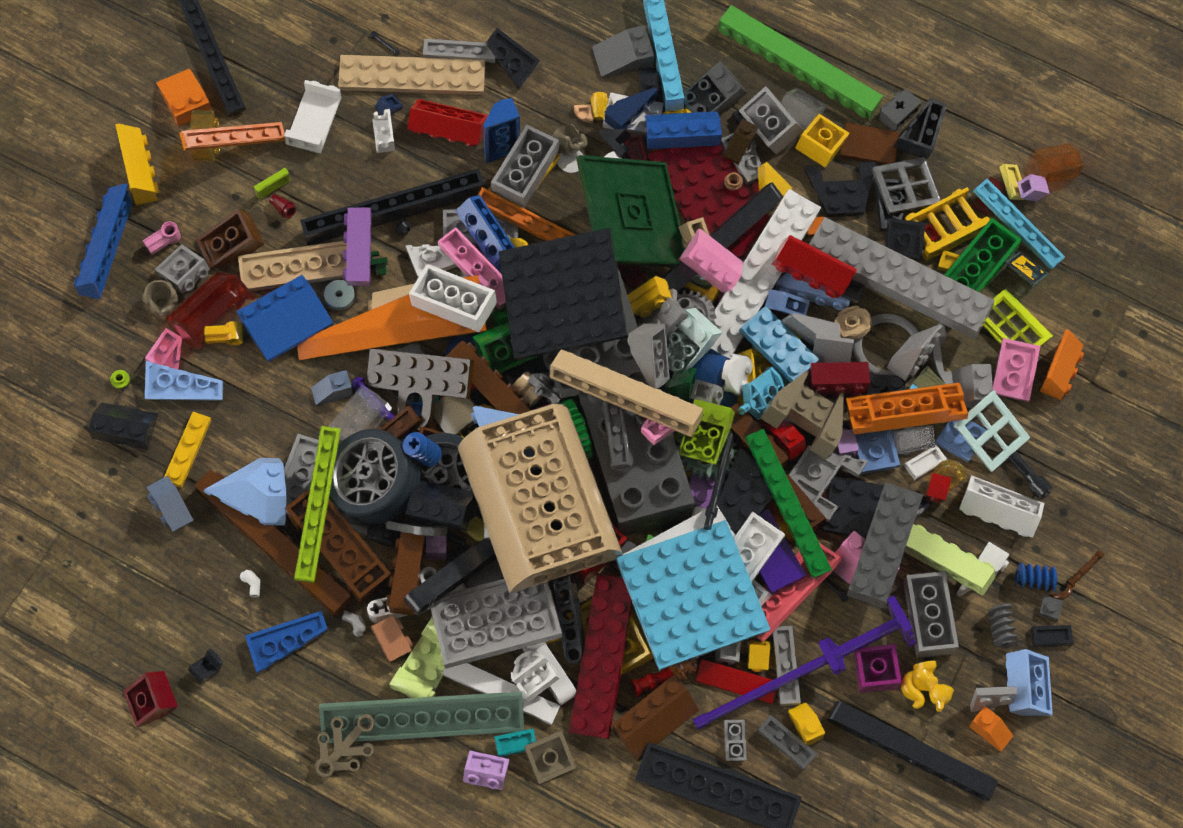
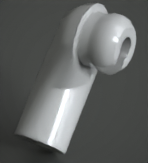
[342,611,366,637]

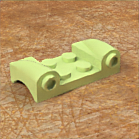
[390,618,445,698]

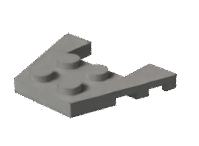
[789,446,868,522]

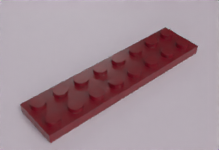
[569,575,633,739]

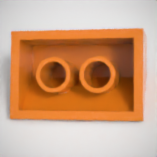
[1040,329,1084,400]

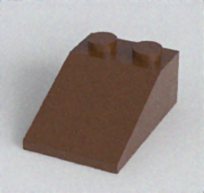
[196,209,264,270]

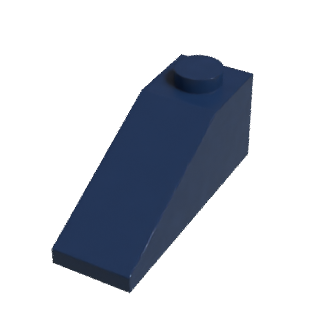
[604,88,658,129]

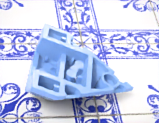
[203,458,286,525]

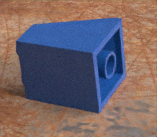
[693,354,738,408]

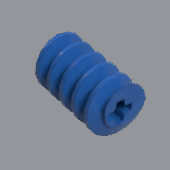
[403,432,442,467]
[1014,563,1057,591]

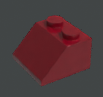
[123,671,178,727]

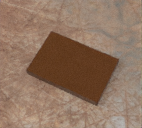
[840,123,900,165]

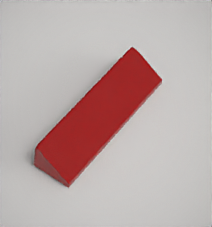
[695,659,776,704]

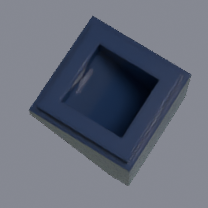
[375,94,403,116]

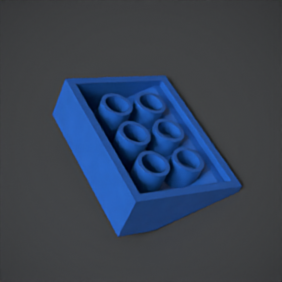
[237,275,334,362]

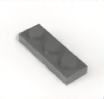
[757,715,817,770]

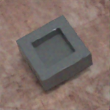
[1038,595,1063,621]

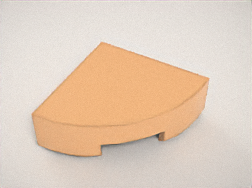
[574,104,593,123]

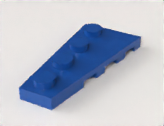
[245,611,328,674]

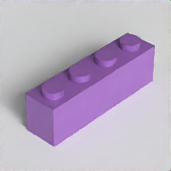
[343,208,371,286]

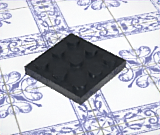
[822,476,884,540]

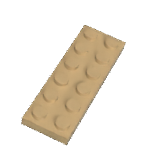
[238,241,347,293]

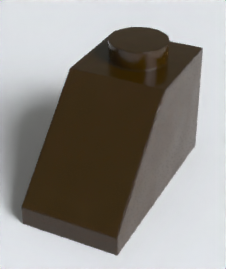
[723,119,759,165]

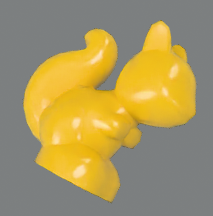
[901,661,954,712]

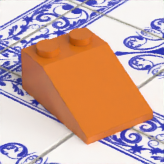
[156,68,212,127]

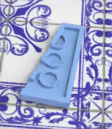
[145,361,223,401]

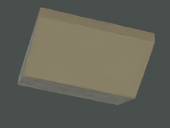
[524,731,576,784]

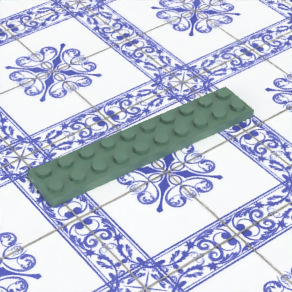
[319,692,524,743]

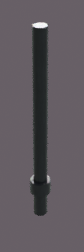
[704,431,735,530]

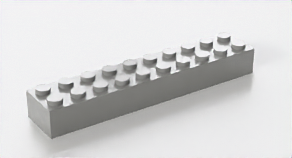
[809,217,994,339]

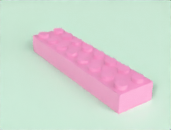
[438,227,506,310]

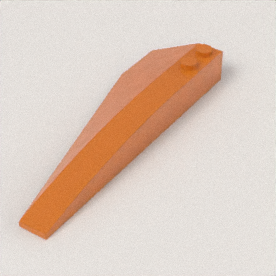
[297,275,487,360]

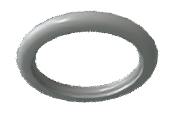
[853,314,919,376]

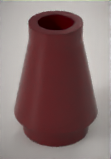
[269,194,296,219]

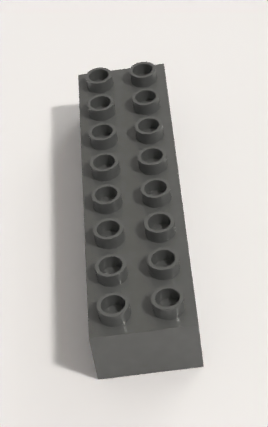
[565,265,695,536]

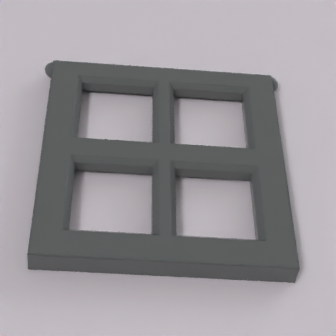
[872,157,941,214]

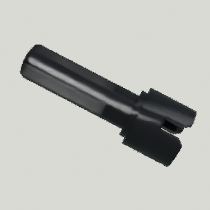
[1008,452,1053,500]

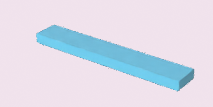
[973,179,1065,270]

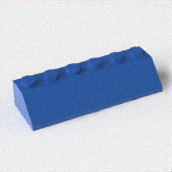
[74,184,133,299]

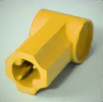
[204,321,243,345]

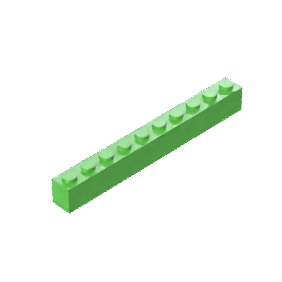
[718,5,883,120]

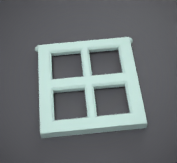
[954,390,1030,472]

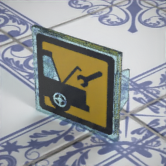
[1005,251,1049,288]

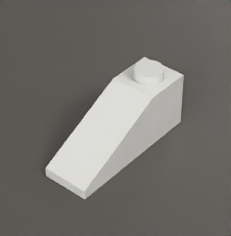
[957,542,1009,596]

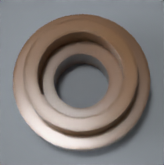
[724,172,743,191]

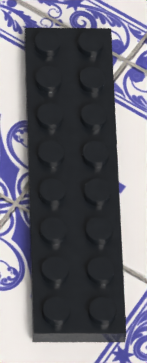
[635,742,802,828]

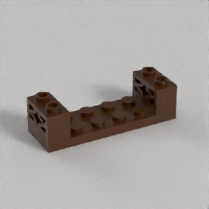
[285,489,391,604]

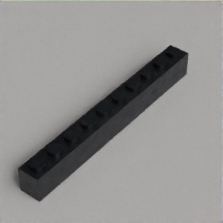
[300,169,485,246]

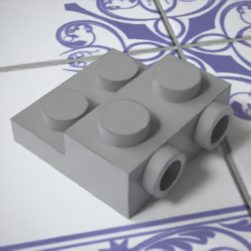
[155,245,210,294]

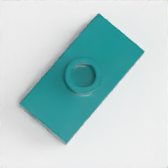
[494,728,536,757]

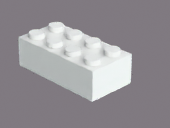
[409,264,497,332]

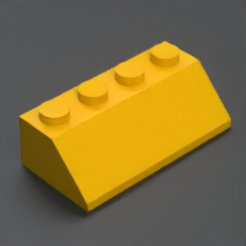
[115,124,160,205]

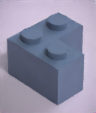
[147,476,193,532]

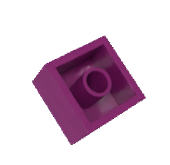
[853,644,902,693]

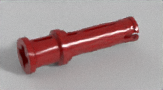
[631,668,687,697]

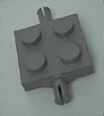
[528,372,574,404]

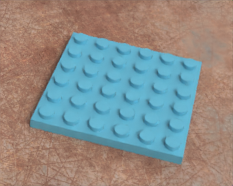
[616,520,771,670]

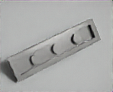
[423,39,496,63]
[772,626,801,706]

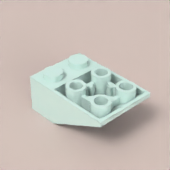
[666,308,722,373]

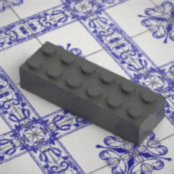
[847,482,923,609]

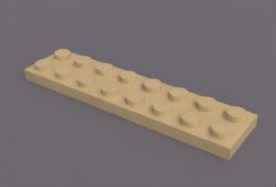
[338,55,485,95]

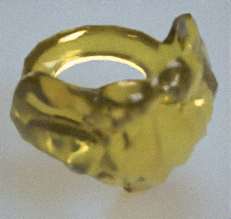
[934,459,967,489]

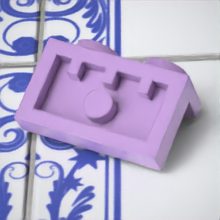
[463,751,509,790]

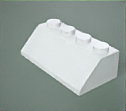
[959,475,1044,538]

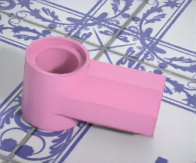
[142,221,181,255]

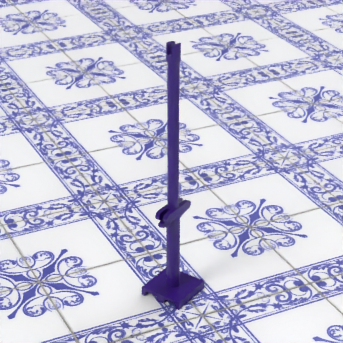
[693,596,916,730]

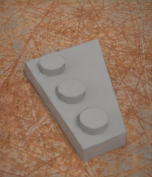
[651,297,689,340]

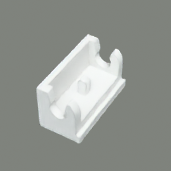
[372,109,395,153]

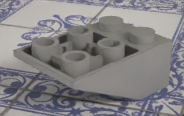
[887,324,942,381]

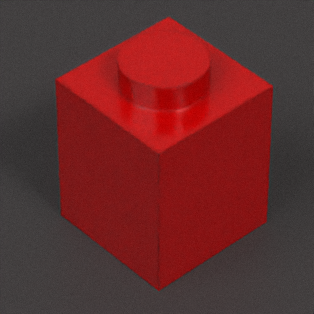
[926,473,952,503]

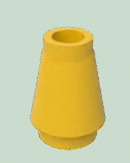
[591,92,609,120]

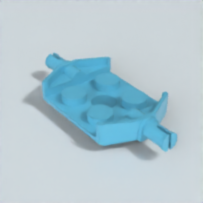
[738,366,788,420]

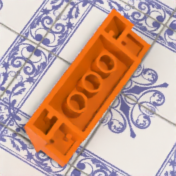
[846,382,968,435]

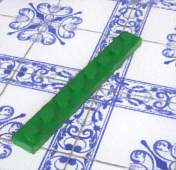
[745,429,832,579]

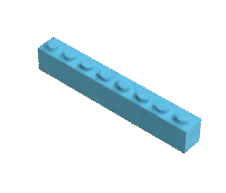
[643,0,684,112]

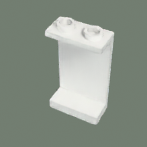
[284,80,341,154]

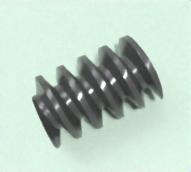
[987,604,1019,648]

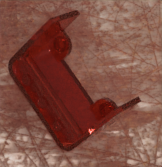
[165,272,255,349]

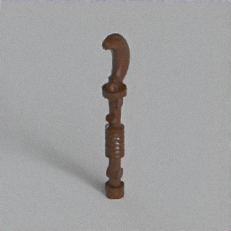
[1050,550,1104,600]

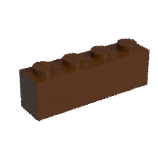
[730,403,789,468]
[386,532,426,616]

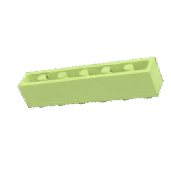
[904,524,995,596]

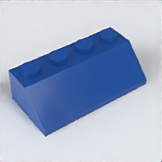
[483,98,520,163]
[644,111,722,149]

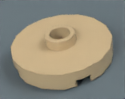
[834,306,872,340]

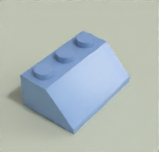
[1006,649,1053,716]

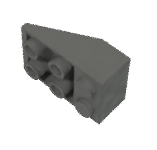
[684,61,747,114]

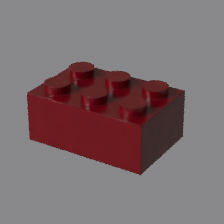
[807,362,870,400]

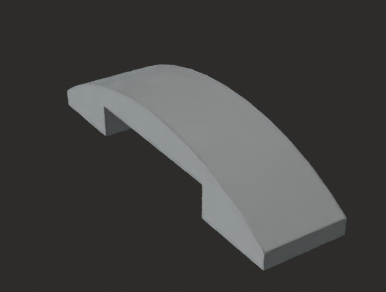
[930,322,953,384]

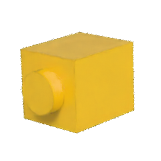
[747,640,770,672]

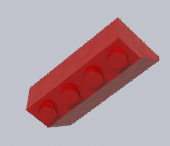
[407,99,488,146]
[771,235,857,299]

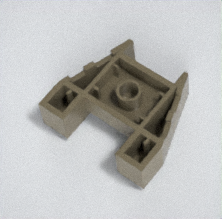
[761,370,844,460]

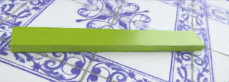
[294,426,341,583]

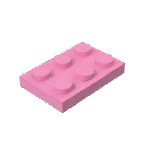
[993,338,1041,402]

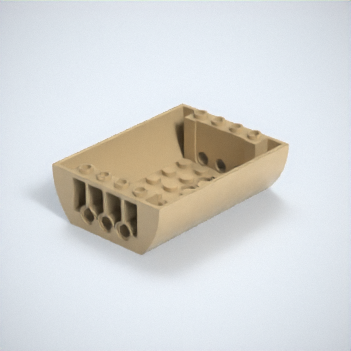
[458,404,623,594]

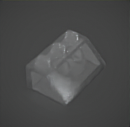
[328,385,391,442]

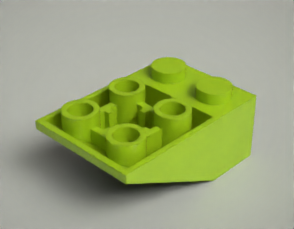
[679,399,735,465]

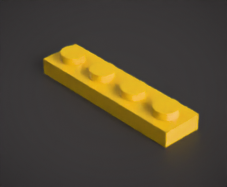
[164,412,212,488]

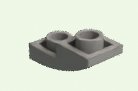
[724,720,747,761]

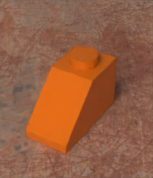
[969,706,1013,752]

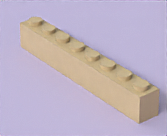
[550,349,703,437]

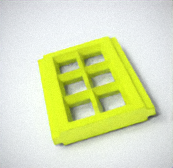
[983,289,1053,348]

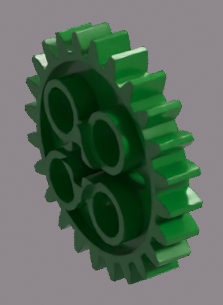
[562,399,593,459]

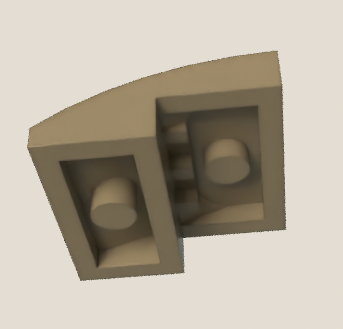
[434,396,476,435]

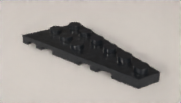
[717,448,774,535]

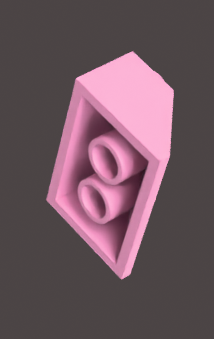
[679,228,743,293]
[833,531,900,585]

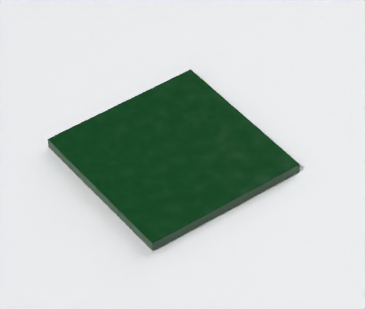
[576,155,685,267]

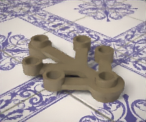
[315,714,374,777]

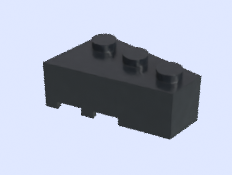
[893,98,947,160]

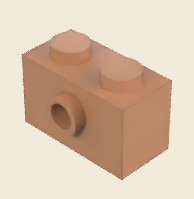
[371,615,413,664]

